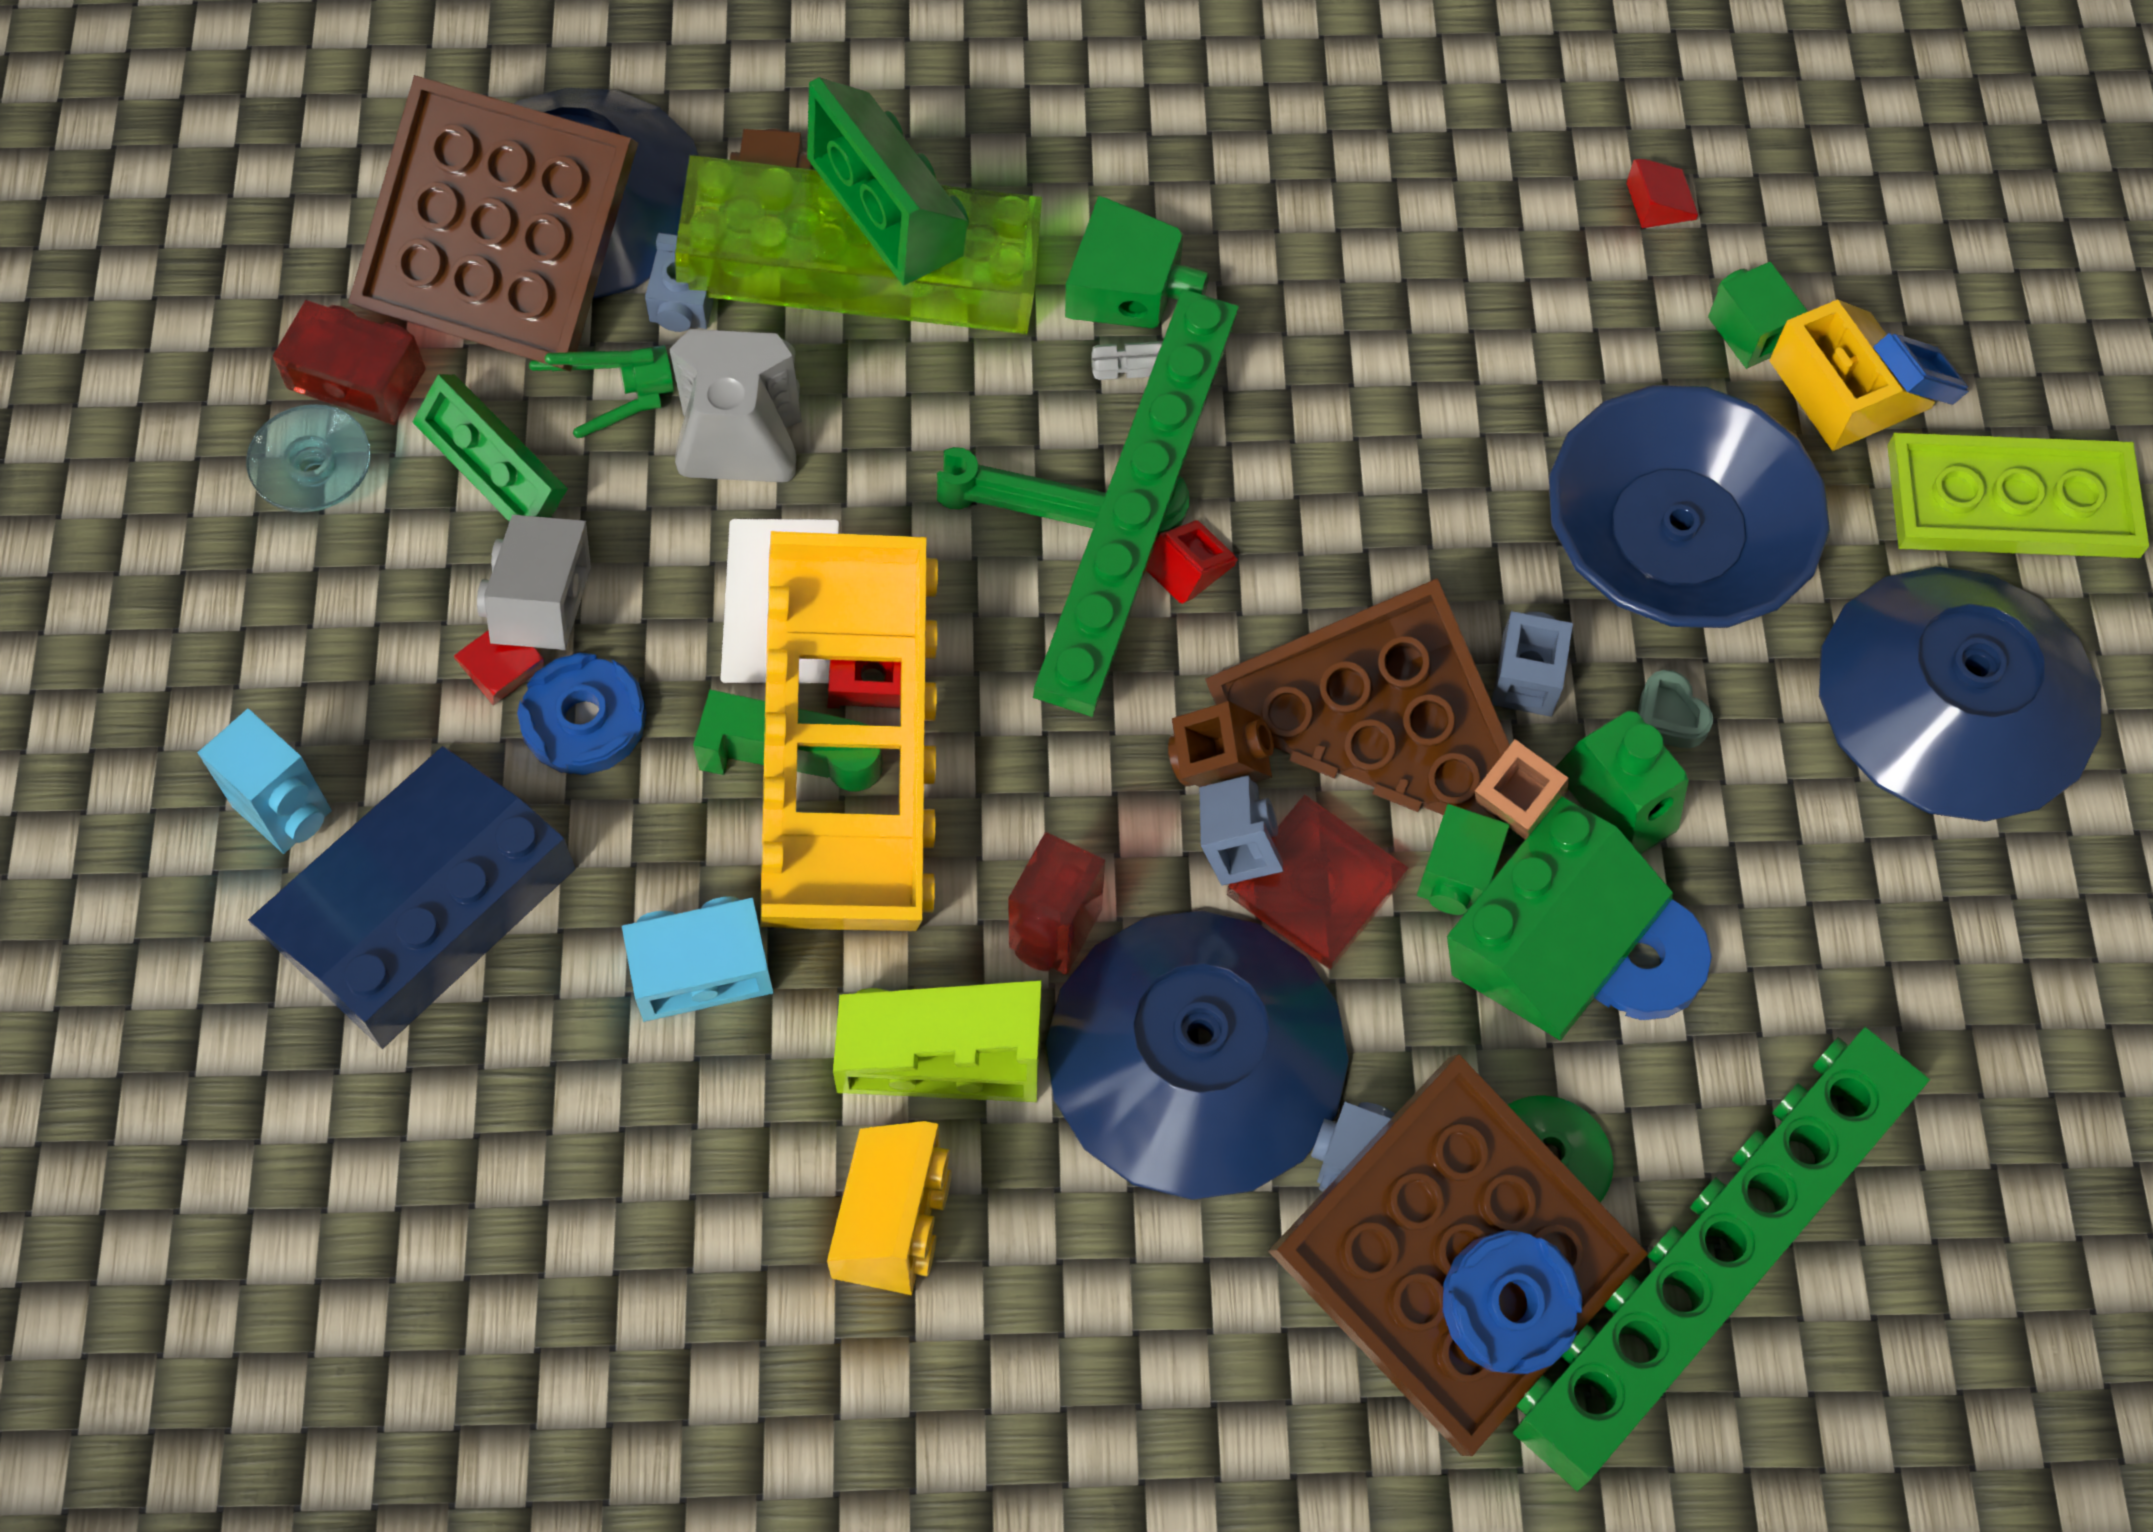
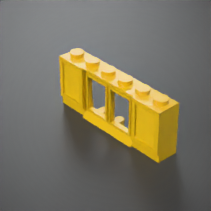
[760,531,938,931]

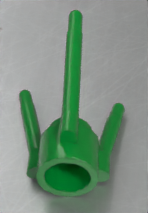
[529,345,674,439]

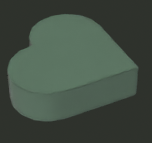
[1638,670,1713,748]

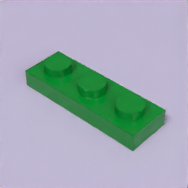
[412,374,568,522]

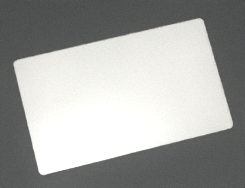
[721,519,839,683]

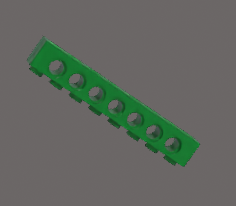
[1513,1027,1930,1492]

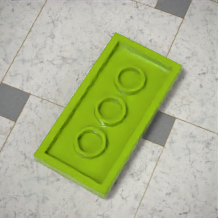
[1887,433,2149,558]

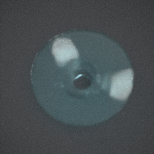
[246,404,371,512]

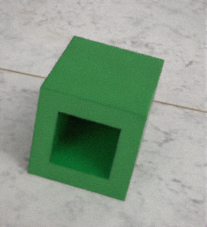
[1708,262,1808,369]
[1416,804,1510,915]

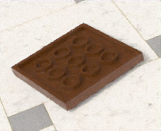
[348,75,638,372]
[1268,1054,1648,1456]

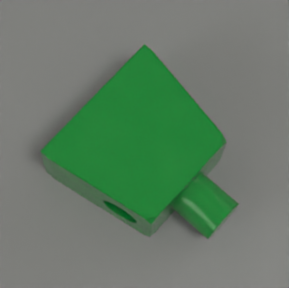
[1065,196,1209,329]
[1555,710,1689,855]

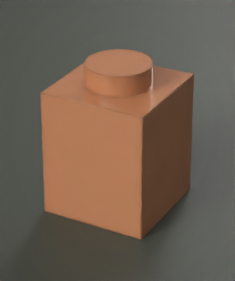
[1475,739,1569,840]

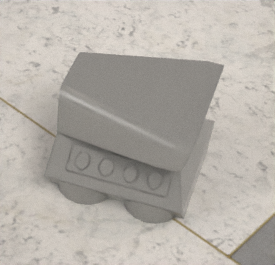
[669,329,802,482]

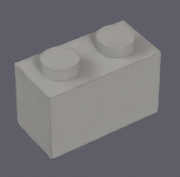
[477,515,591,650]

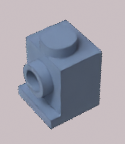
[645,233,721,332]
[1491,611,1573,717]
[1199,775,1283,886]

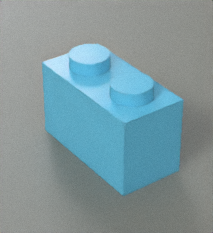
[197,709,332,854]
[622,897,773,1022]

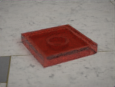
[1226,794,1408,970]

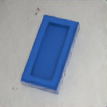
[1873,333,1969,405]

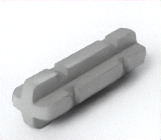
[1091,341,1163,380]

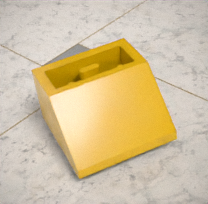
[1769,299,1935,451]
[827,1121,952,1295]

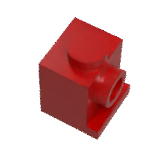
[827,660,901,709]

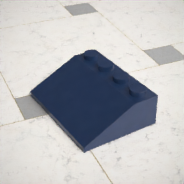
[248,746,576,1049]

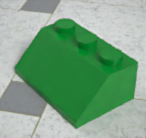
[807,77,969,286]
[1447,796,1673,1041]

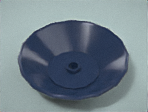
[514,88,707,300]
[1548,385,1830,628]
[1819,566,2101,822]
[1045,910,1349,1200]

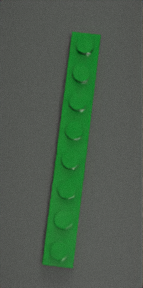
[1033,288,1239,717]

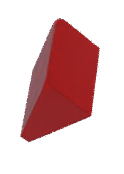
[1626,159,1698,228]
[1146,520,1238,604]
[454,630,544,706]

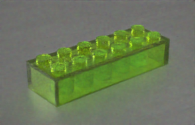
[675,155,1042,334]

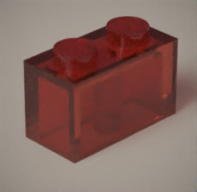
[272,300,426,425]
[1008,832,1105,975]

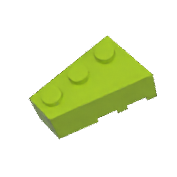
[833,980,1042,1102]

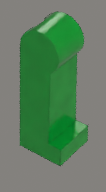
[693,689,883,792]

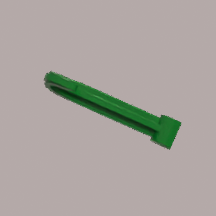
[937,447,1189,537]

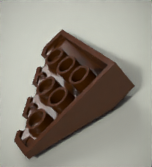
[1205,578,1510,821]

